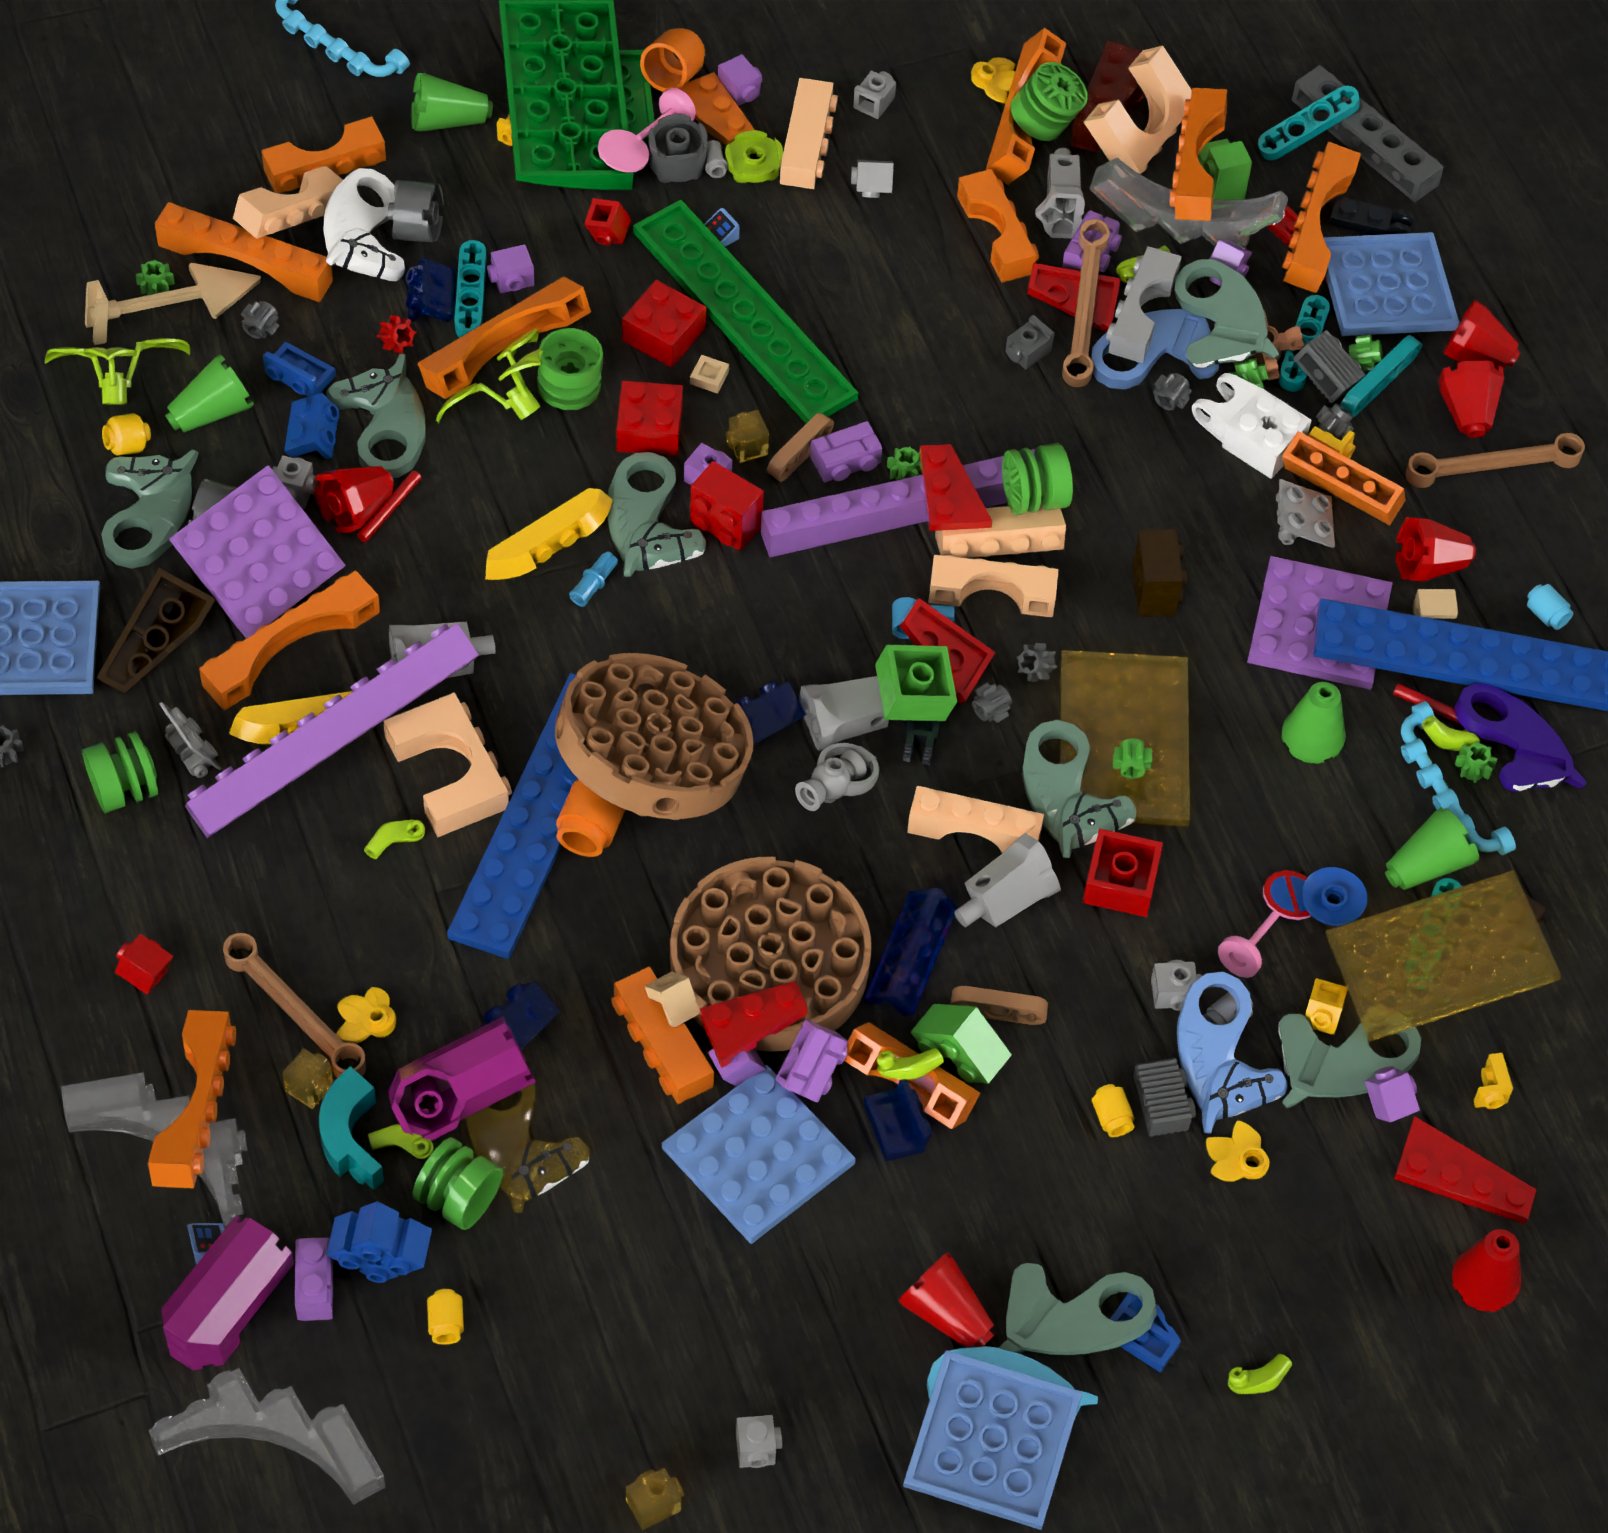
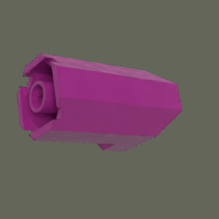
[388,1017,535,1140]
[161,1216,294,1370]

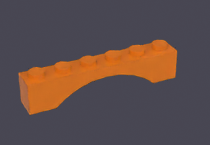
[985,28,1067,185]
[1170,88,1227,221]
[1282,141,1361,293]
[155,202,333,303]
[418,276,591,399]
[199,571,380,711]
[148,1010,236,1188]

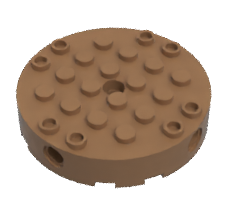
[555,653,753,820]
[670,857,871,1051]

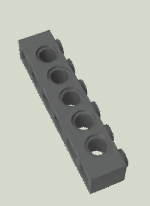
[1292,65,1444,202]

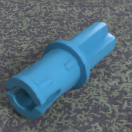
[569,551,618,607]

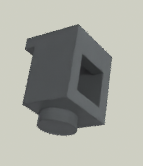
[1005,315,1054,370]

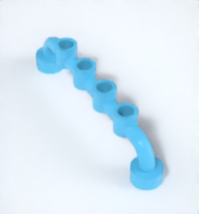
[275,0,410,77]
[1401,701,1516,855]

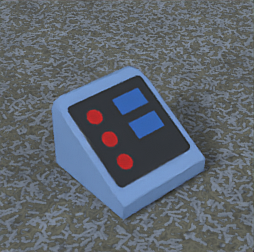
[704,208,740,247]
[187,1223,224,1265]

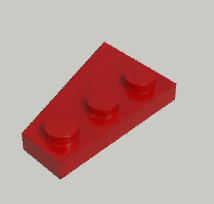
[1027,263,1121,333]
[919,444,993,531]
[899,598,996,704]
[700,981,807,1068]

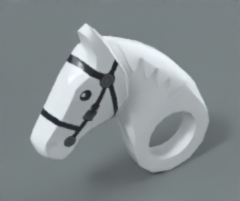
[323,168,405,282]

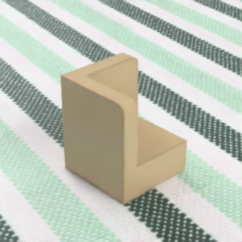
[1412,589,1458,619]
[644,972,700,1027]

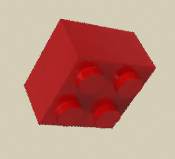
[622,280,706,368]
[616,381,683,456]
[690,461,764,552]
[1082,828,1163,917]

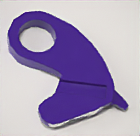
[1454,683,1587,792]

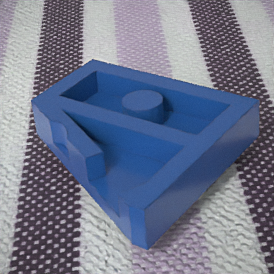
[1110,1293,1181,1373]

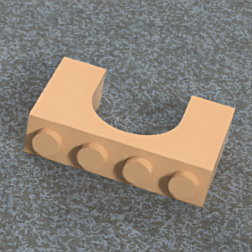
[1084,46,1192,177]
[383,692,512,837]

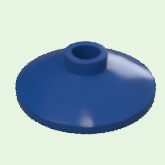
[1302,867,1367,926]

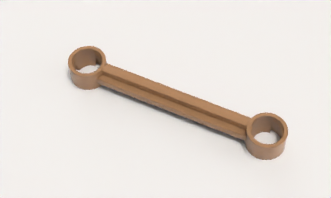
[1062,219,1110,387]
[1405,433,1585,488]
[223,933,366,1078]

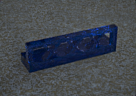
[865,888,958,1016]

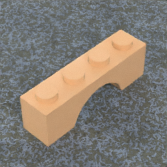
[233,166,343,239]
[928,555,1058,617]
[907,786,1044,853]

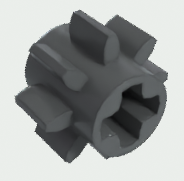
[241,301,280,339]
[1153,373,1192,410]
[1316,403,1354,438]
[1016,643,1057,682]
[972,682,1012,723]
[0,725,24,767]

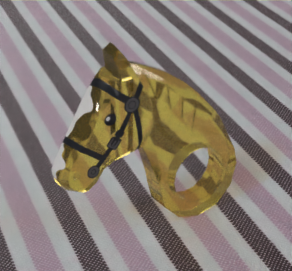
[466,1083,590,1213]

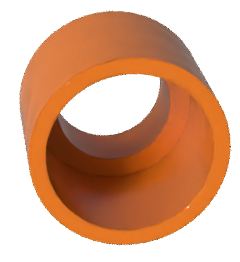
[640,28,705,92]
[556,780,626,857]

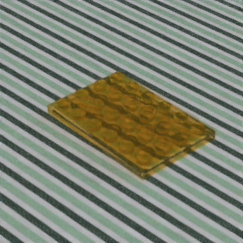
[1060,650,1190,826]
[1325,870,1561,1042]

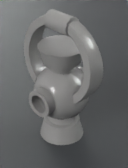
[795,743,879,811]

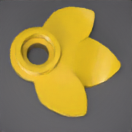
[971,57,1015,104]
[336,987,396,1043]
[1206,1121,1270,1182]

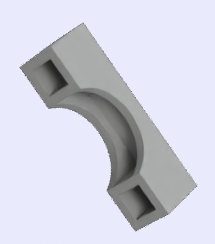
[1106,246,1182,363]

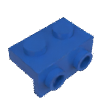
[263,341,336,397]
[284,393,339,459]

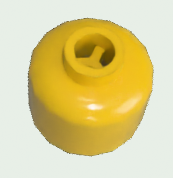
[102,413,151,456]

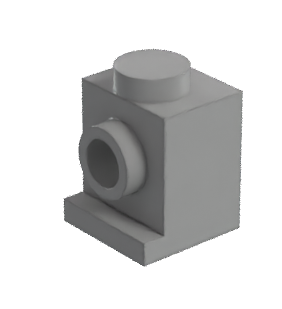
[853,70,896,119]

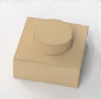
[690,355,729,394]

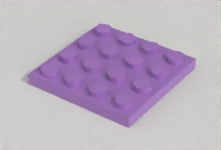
[169,465,346,639]
[1247,556,1393,690]

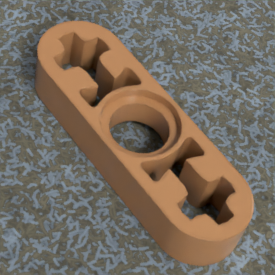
[767,412,834,482]
[950,986,1048,1025]

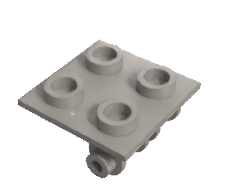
[1276,479,1335,548]
[159,702,222,778]

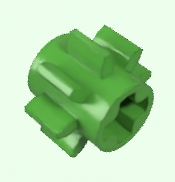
[135,260,175,295]
[1349,334,1383,372]
[1230,358,1269,388]
[887,446,922,480]
[1113,738,1152,779]
[1455,741,1497,783]

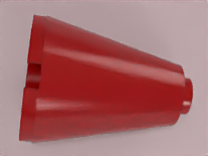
[1452,1229,1522,1312]
[898,1252,994,1348]

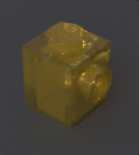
[725,410,769,463]
[282,1048,333,1109]
[626,1468,684,1530]

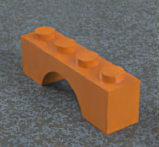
[261,117,386,194]
[957,169,1039,283]
[844,1022,981,1129]

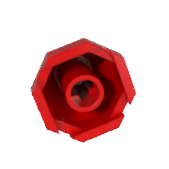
[1443,299,1521,370]
[1438,360,1504,438]
[314,466,394,533]
[1395,517,1476,581]

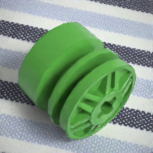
[1010,62,1088,141]
[537,328,603,410]
[1002,443,1073,515]
[82,731,158,814]
[412,1137,503,1230]

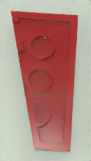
[1394,1116,1537,1224]

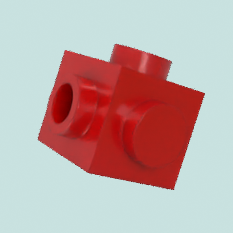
[584,198,631,246]
[115,933,173,995]

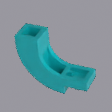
[319,1066,384,1190]

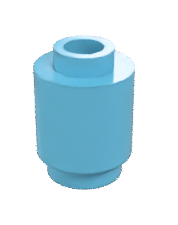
[1527,584,1573,630]

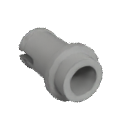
[704,140,728,178]

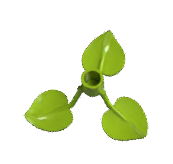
[436,328,543,424]
[45,338,190,405]

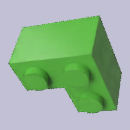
[1198,139,1252,208]
[911,1004,1012,1084]

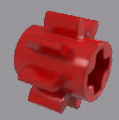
[376,315,417,354]

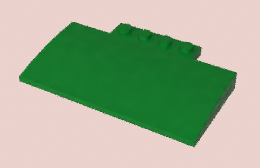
[499,0,654,190]

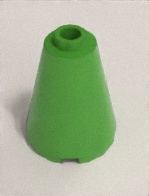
[411,73,493,132]
[165,354,254,432]
[1281,682,1346,764]
[1385,807,1479,890]

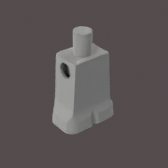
[1035,148,1085,239]
[389,621,495,678]
[799,676,889,751]
[954,833,1061,927]

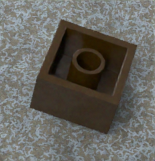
[1132,529,1187,617]

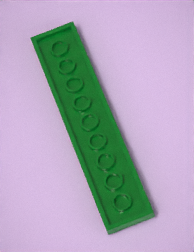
[633,200,858,424]

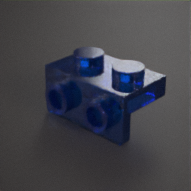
[406,258,454,322]
[733,680,806,745]
[478,981,560,1050]
[863,1079,931,1161]

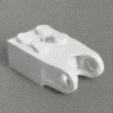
[1192,373,1312,479]

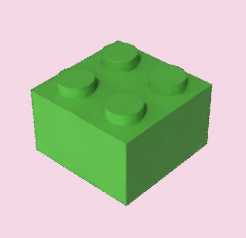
[875,645,957,721]

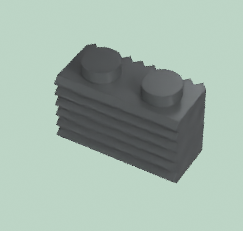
[1294,330,1366,403]
[1133,1058,1196,1137]

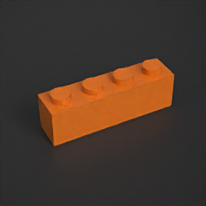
[1282,431,1406,526]
[611,966,714,1104]

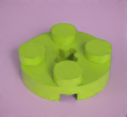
[725,130,783,183]

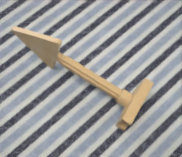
[85,263,261,345]

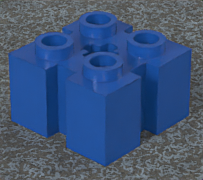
[326,1201,432,1283]

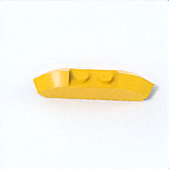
[485,488,613,580]
[229,691,353,744]

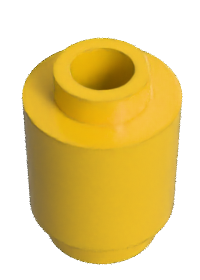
[1092,1084,1135,1137]
[427,1289,464,1345]

